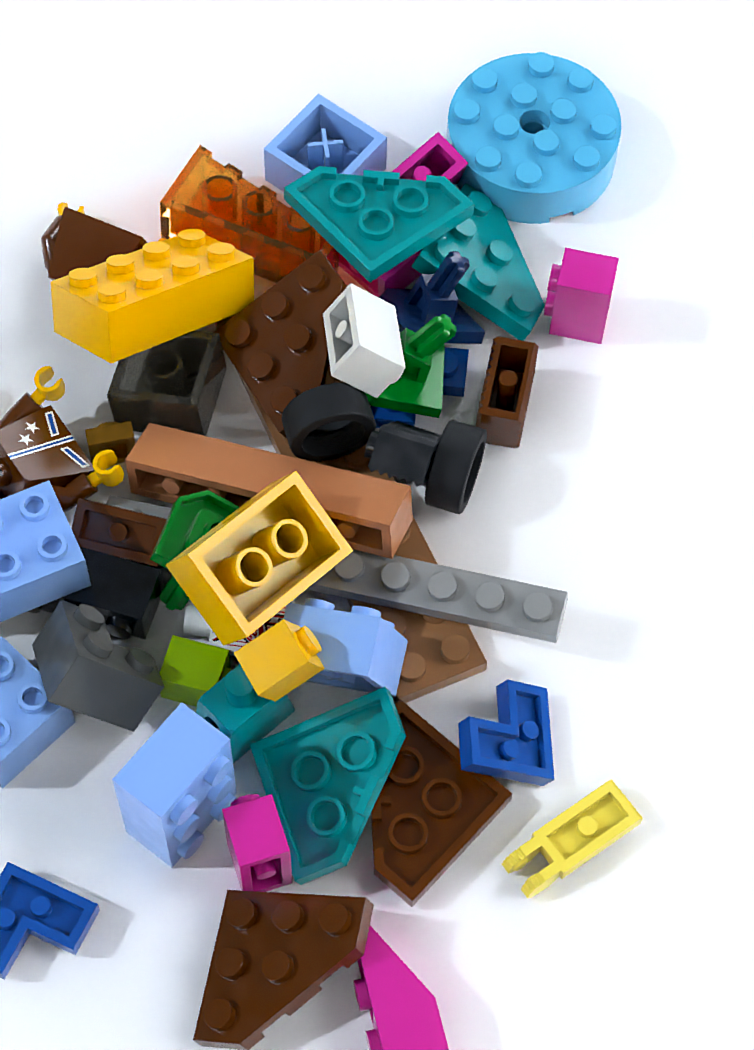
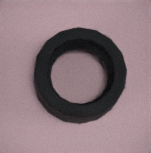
[281,383,376,462]
[424,420,487,514]

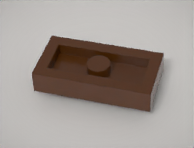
[71,498,167,567]

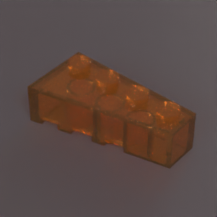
[160,145,339,283]

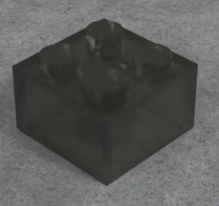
[107,331,227,436]

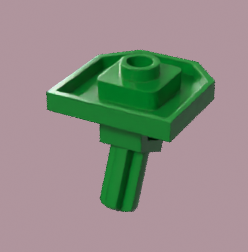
[365,314,457,418]
[150,490,239,611]

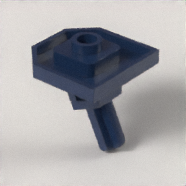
[379,251,485,344]

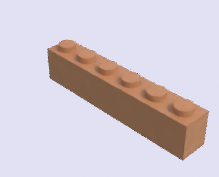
[125,423,413,559]

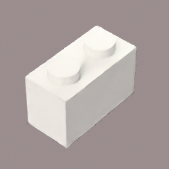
[323,283,406,398]

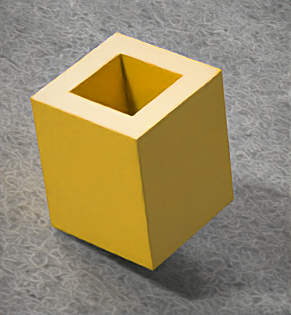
[234,619,325,702]

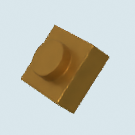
[85,421,135,465]

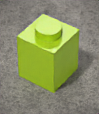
[159,635,233,707]

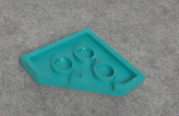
[284,166,474,282]
[411,183,545,341]
[250,686,406,885]

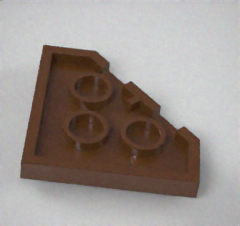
[212,250,347,438]
[371,699,513,907]
[193,890,374,1050]

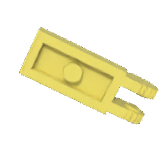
[501,779,643,898]

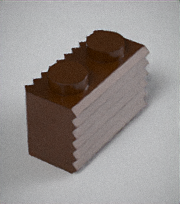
[476,336,539,449]

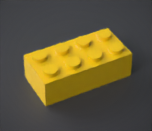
[50,229,254,363]

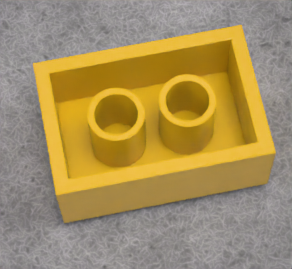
[165,471,353,646]

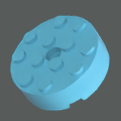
[446,52,621,224]

